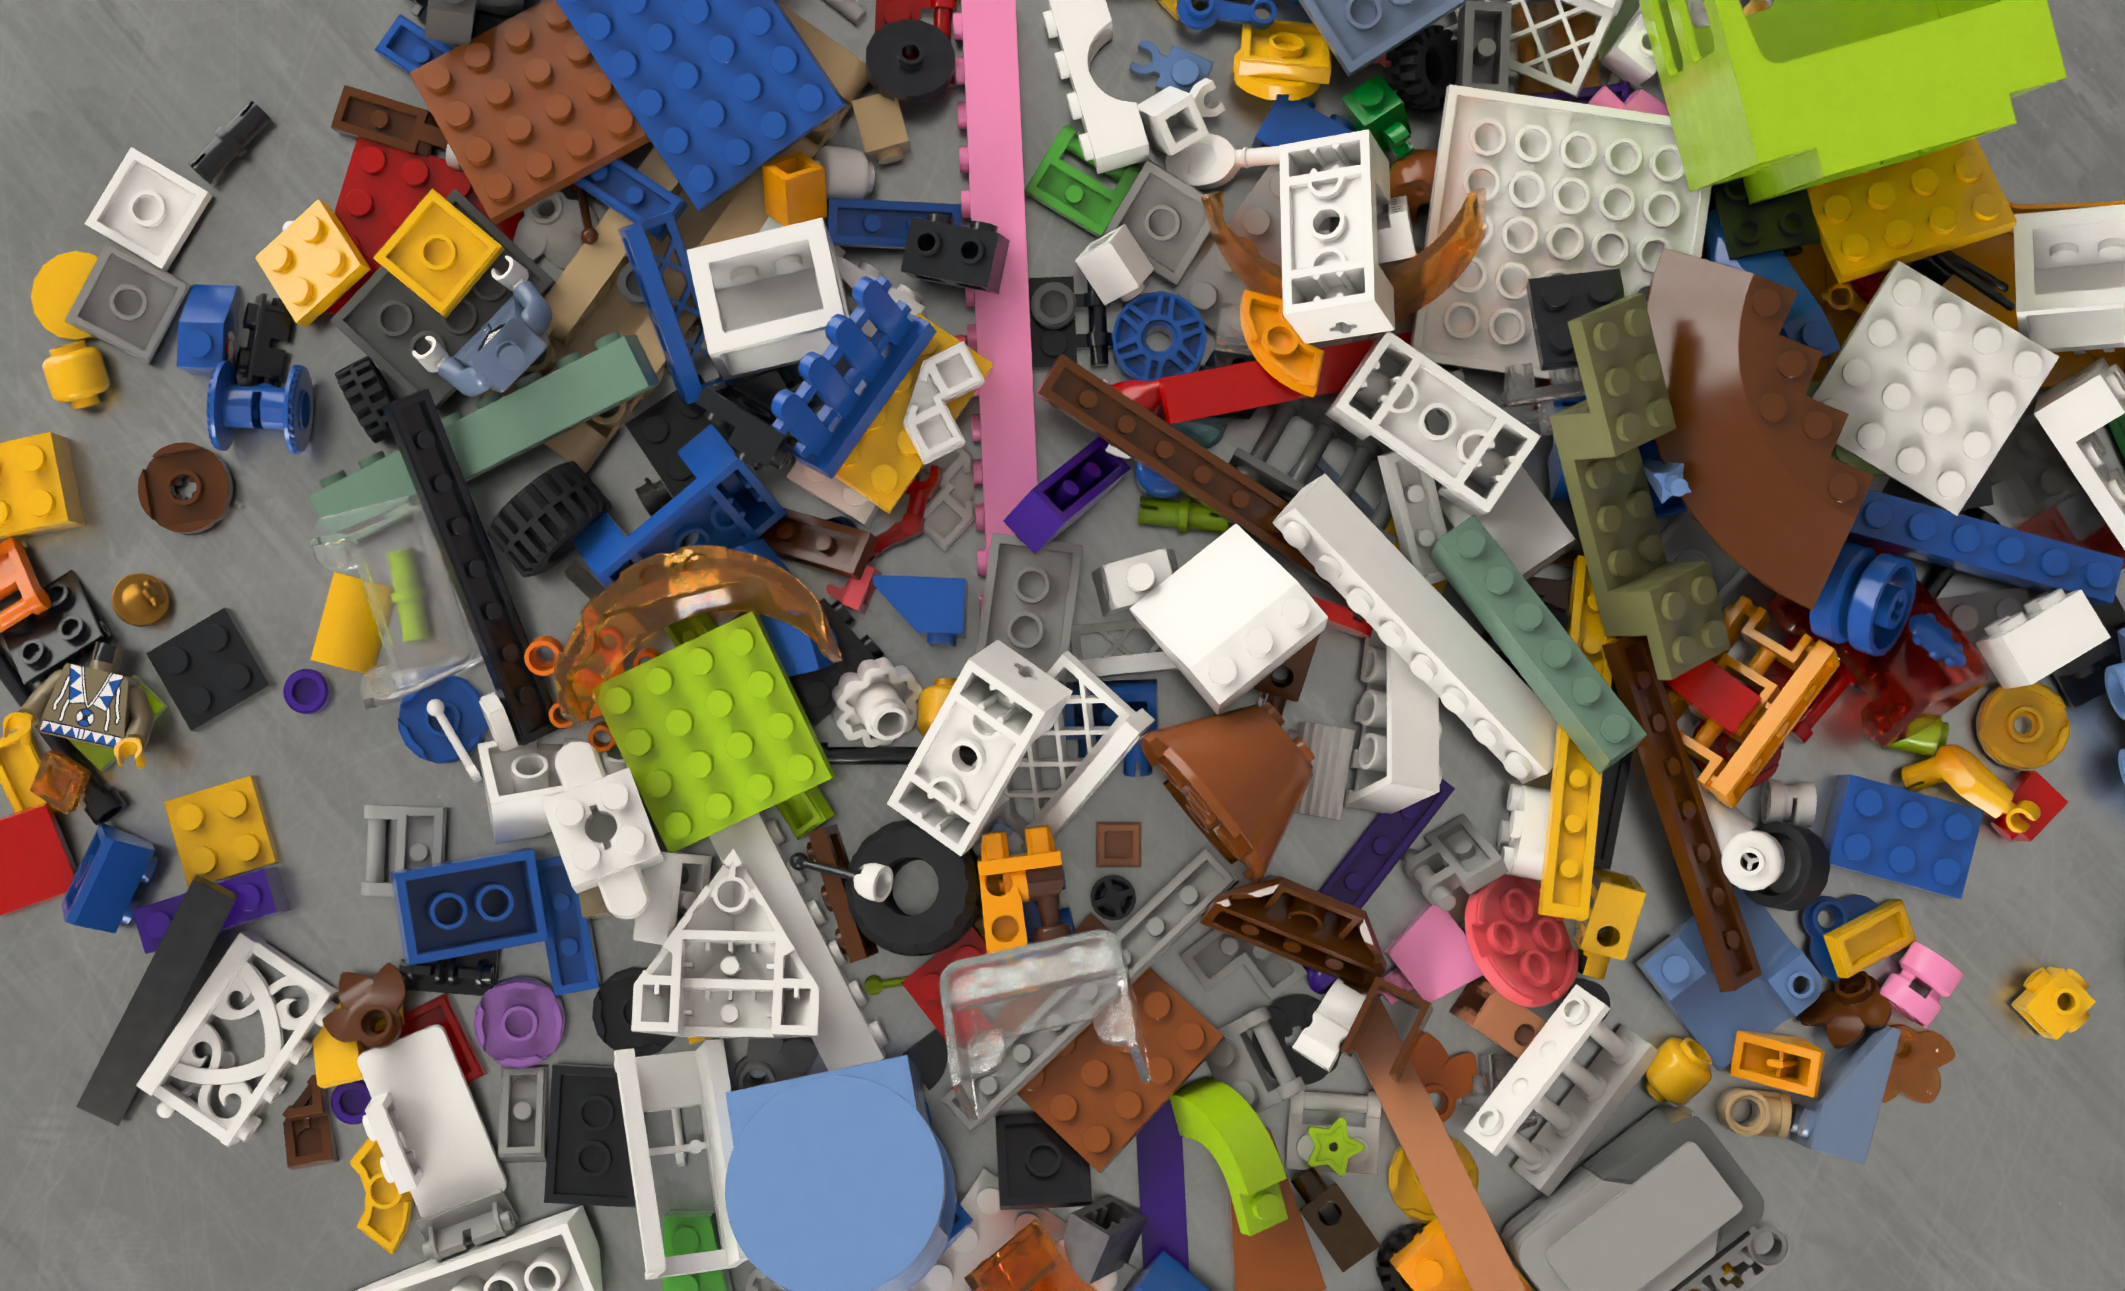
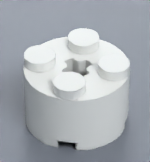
[1497,784,1551,880]

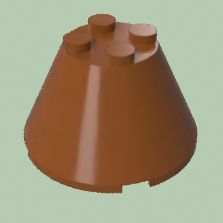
[1139,702,1315,882]

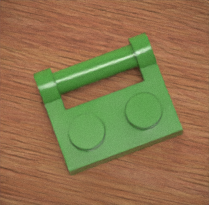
[1024,124,1142,238]

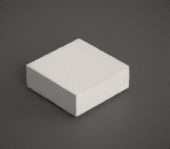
[479,692,519,752]

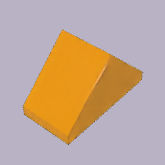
[1730,1030,1825,1098]

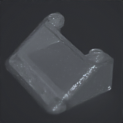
[309,494,484,710]

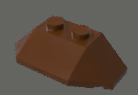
[1200,875,1387,991]

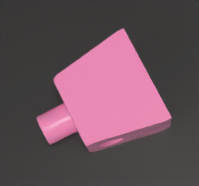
[1382,902,1483,1006]

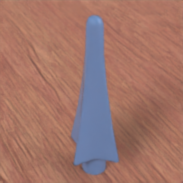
[1641,456,1691,503]

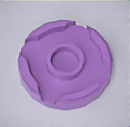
[473,976,566,1068]

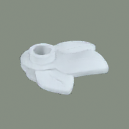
[513,191,599,270]

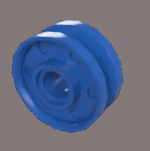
[1112,291,1207,381]

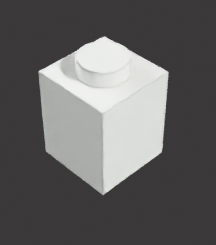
[1075,224,1154,305]

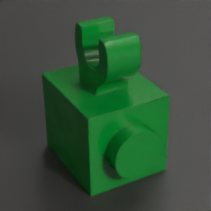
[1341,74,1415,160]

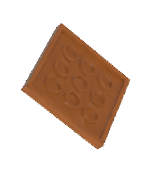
[409,0,651,226]
[968,913,1226,1173]

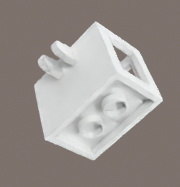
[2013,204,2125,355]
[687,218,850,381]

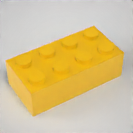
[0,432,85,543]

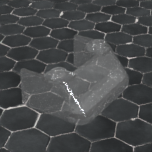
[939,929,1151,1121]

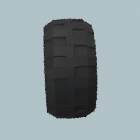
[845,819,982,956]

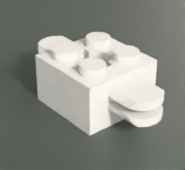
[541,741,664,920]

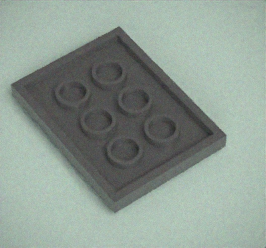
[330,189,555,410]

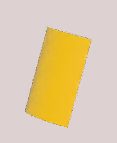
[310,572,393,675]

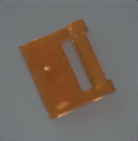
[1511,2,1601,96]

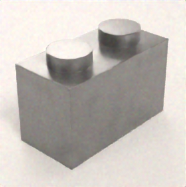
[1455,1,1512,93]

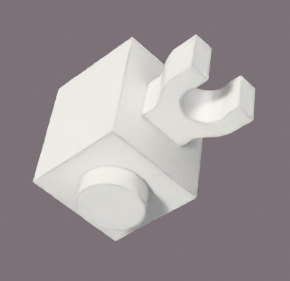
[1137,78,1226,156]

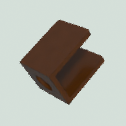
[1341,976,1433,1081]

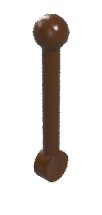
[571,183,599,245]

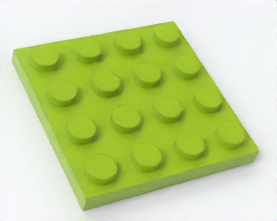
[590,610,835,853]

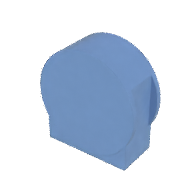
[725,1055,957,1291]

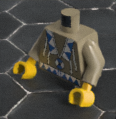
[2,642,155,769]

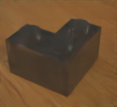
[1989,414,2082,518]

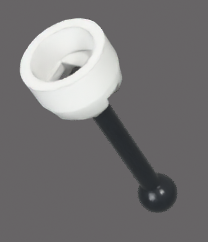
[790,852,893,902]

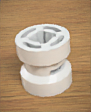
[1761,779,1817,828]

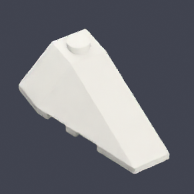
[477,738,640,844]

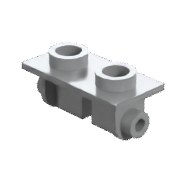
[416,1189,519,1262]

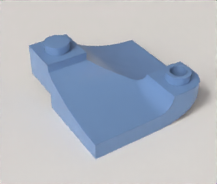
[1636,884,1822,1071]

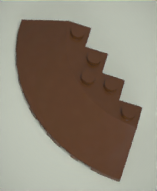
[1646,247,1874,611]

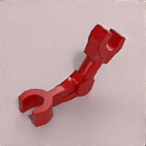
[867,465,943,564]

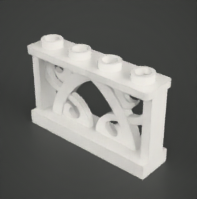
[136,931,339,1147]

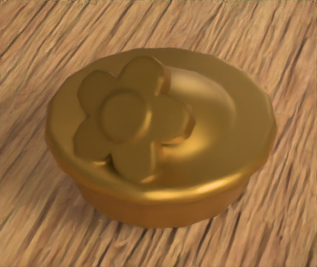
[111,573,169,627]

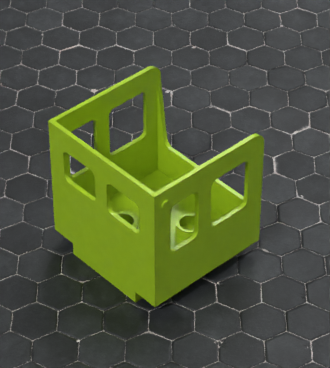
[1639,0,2067,204]

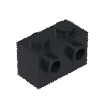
[901,213,1010,294]

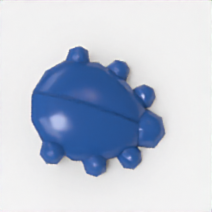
[1909,613,1967,668]

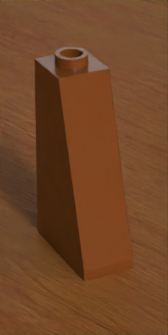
[1228,1127,1327,1291]

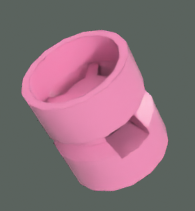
[1879,942,1964,1029]

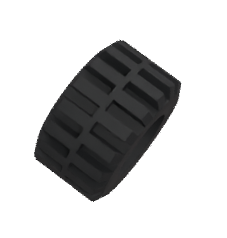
[487,461,611,578]

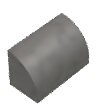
[1064,1195,1147,1285]

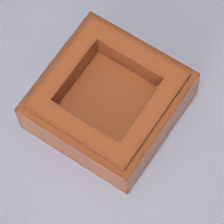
[1096,822,1141,867]

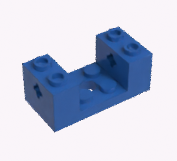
[571,424,787,630]

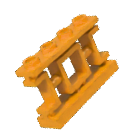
[1665,595,1840,810]

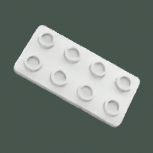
[357,1024,507,1218]

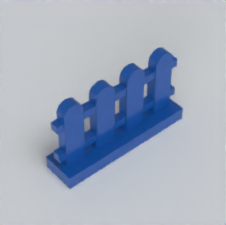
[771,275,937,479]

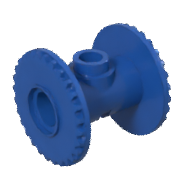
[206,361,314,455]

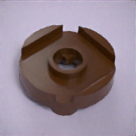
[138,442,233,534]

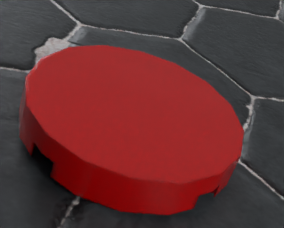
[1311,596,1373,638]

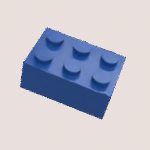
[1821,774,1984,899]
[390,848,548,965]

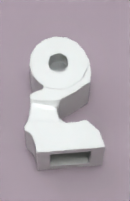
[1292,978,1367,1072]

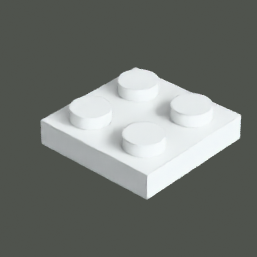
[85,147,213,272]

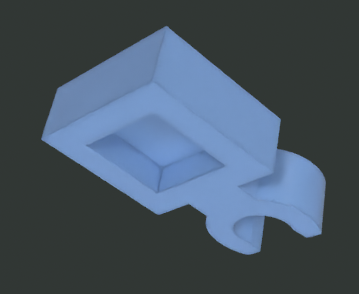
[1129,40,1214,93]

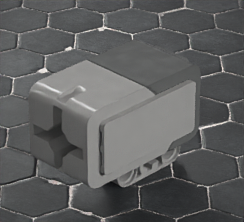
[1501,1104,1790,1291]

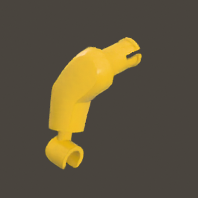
[1901,744,2041,833]

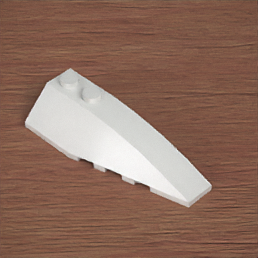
[355,1205,603,1291]

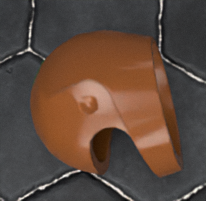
[1389,149,1437,224]

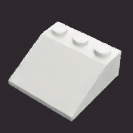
[1129,524,1328,715]

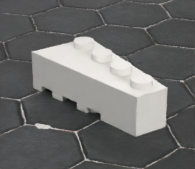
[1344,629,1442,814]

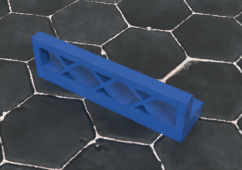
[618,211,733,404]

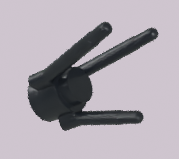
[1910,250,2015,311]

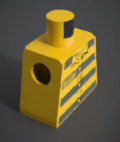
[1573,867,1646,979]

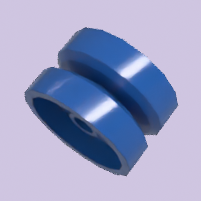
[1809,541,1917,656]

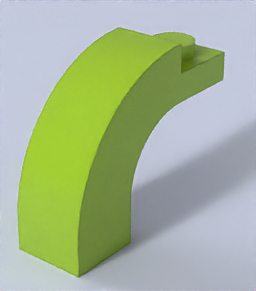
[1170,1077,1288,1236]

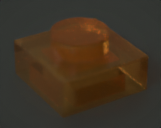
[30,749,91,814]

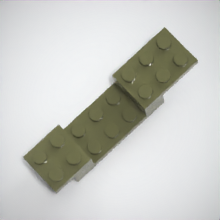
[1549,293,1731,680]

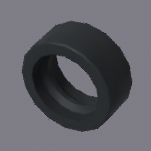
[1743,821,1830,911]

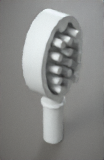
[1165,134,1280,190]

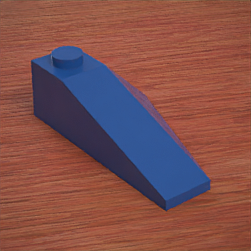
[1704,209,1842,360]

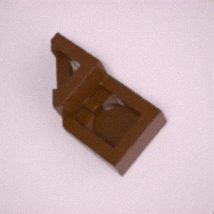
[282,1074,337,1170]

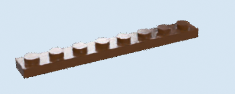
[1035,354,1339,593]
[1602,636,1762,992]

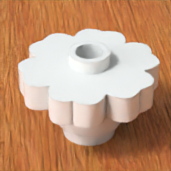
[831,657,922,748]

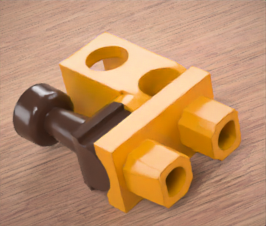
[977,825,1072,955]

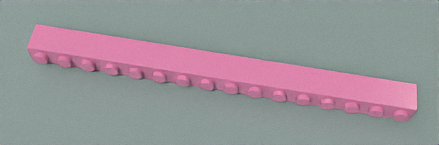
[953,0,1038,618]

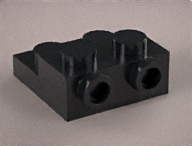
[696,381,798,470]
[789,598,885,726]

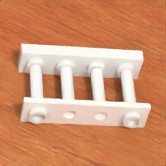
[1463,984,1660,1197]

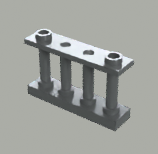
[1228,393,1397,544]

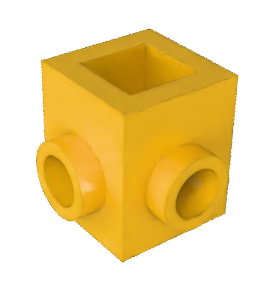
[2011,966,2096,1040]

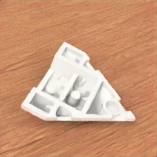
[631,849,820,1039]

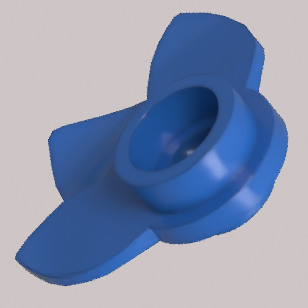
[1802,894,1879,981]

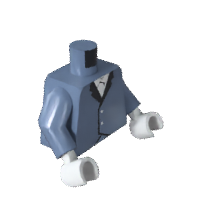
[412,256,553,397]

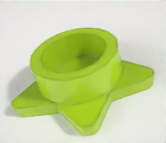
[1307,1117,1365,1177]

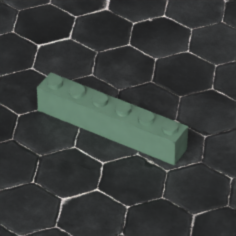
[1429,515,1647,774]

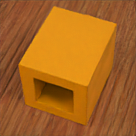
[761,152,828,226]

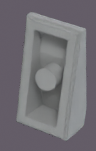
[498,1065,549,1163]

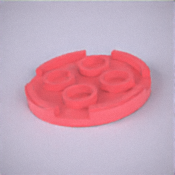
[1465,875,1578,1008]

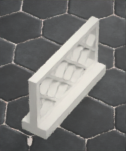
[1444,0,1624,98]
[972,650,1155,852]

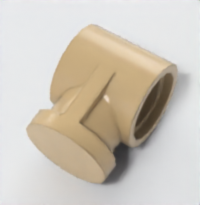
[1715,1086,1792,1138]

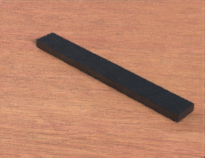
[382,389,560,746]

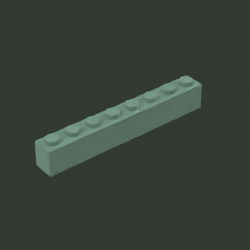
[309,331,660,545]

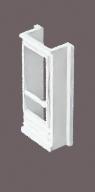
[614,1039,749,1280]

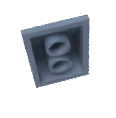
[1789,1026,1901,1165]

